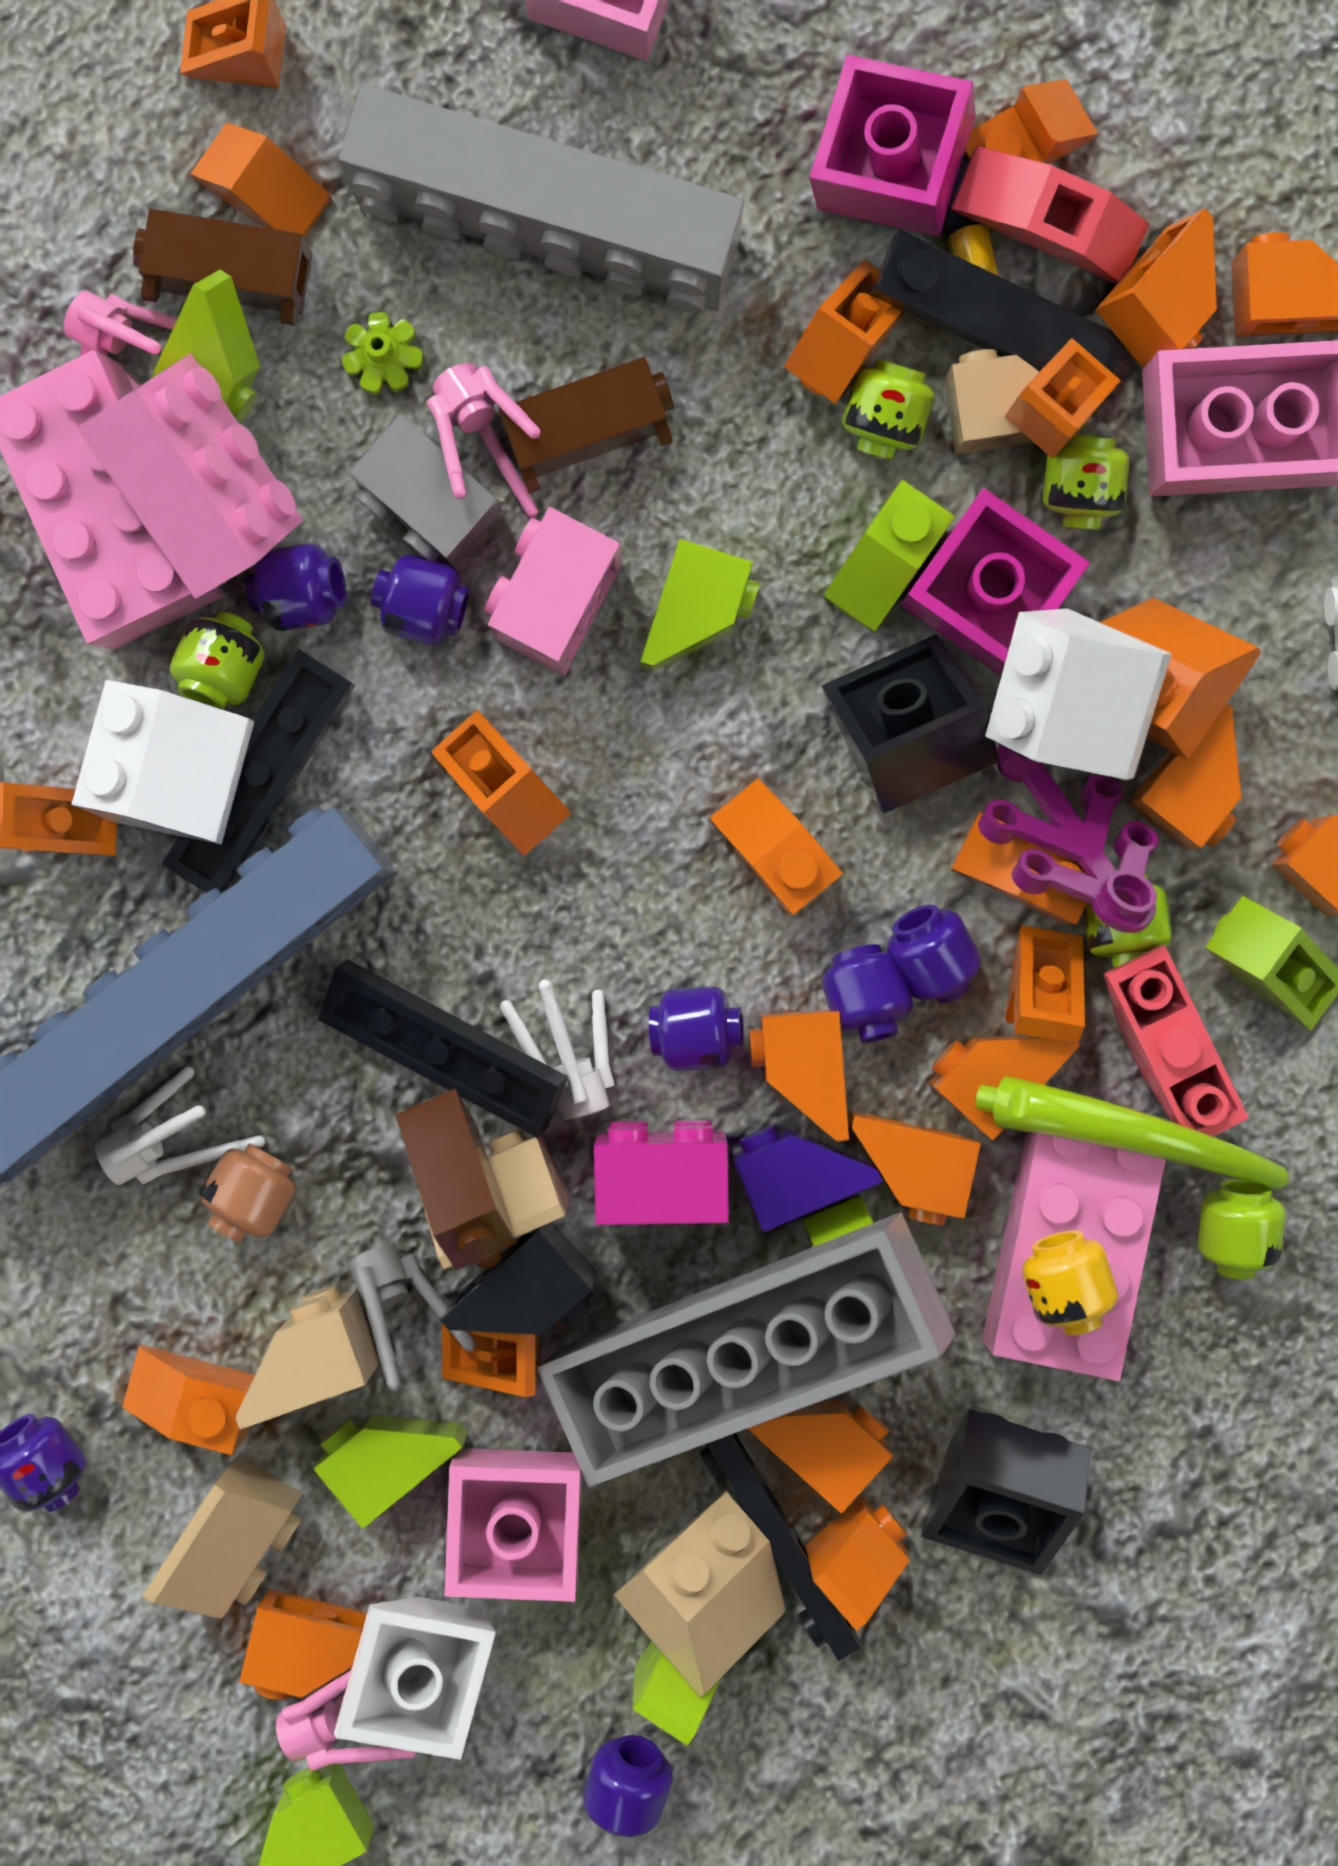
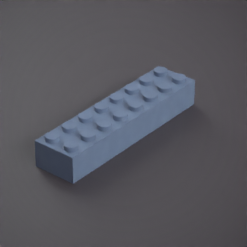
[0,806,398,1188]

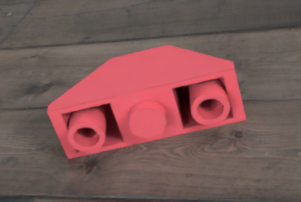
[950,146,1150,284]
[1104,945,1249,1137]

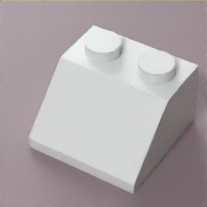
[985,608,1171,780]
[71,680,254,845]
[334,1597,496,1760]

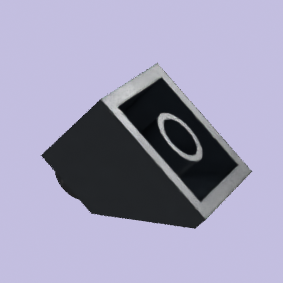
[821,634,1000,814]
[440,1221,596,1335]
[921,1409,1091,1575]

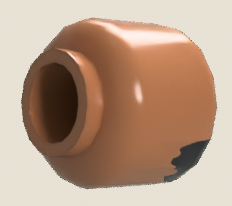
[200,1143,297,1243]

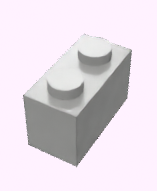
[349,414,502,567]

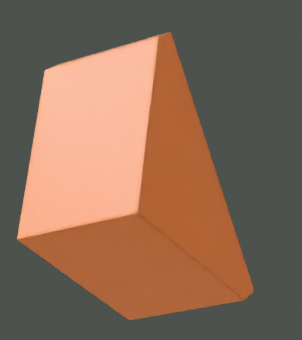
[180,0,286,88]
[191,122,332,238]
[1004,338,1121,459]
[442,1323,540,1397]

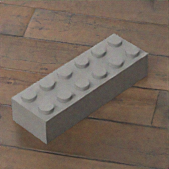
[338,83,744,314]
[536,1212,956,1487]

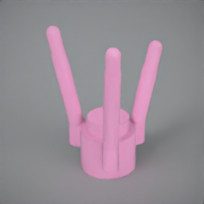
[63,290,178,390]
[427,363,541,518]
[276,1671,417,1771]

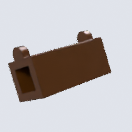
[133,208,312,326]
[499,357,675,494]
[396,1089,517,1270]

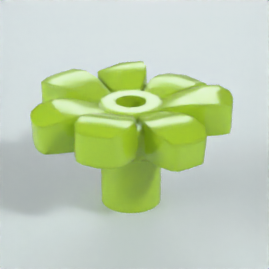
[342,312,424,395]

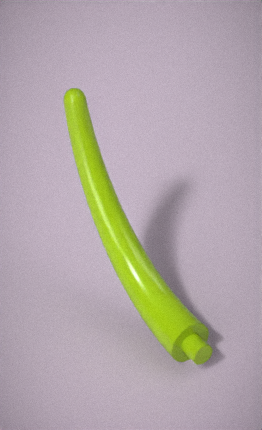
[976,1076,1289,1190]

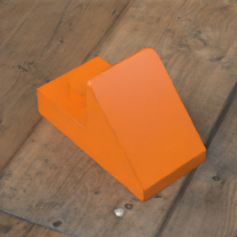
[965,79,1098,165]
[0,782,117,856]
[1005,925,1085,1044]

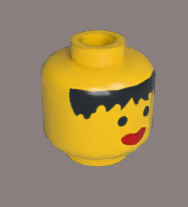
[1022,1231,1118,1336]

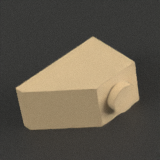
[944,349,1092,455]

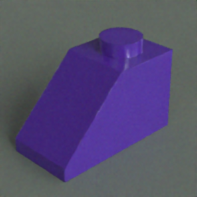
[732,1126,882,1232]

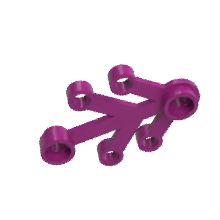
[978,743,1158,933]

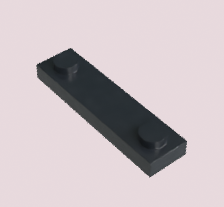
[869,229,1124,373]
[161,649,356,893]
[318,959,569,1138]
[699,1433,860,1661]

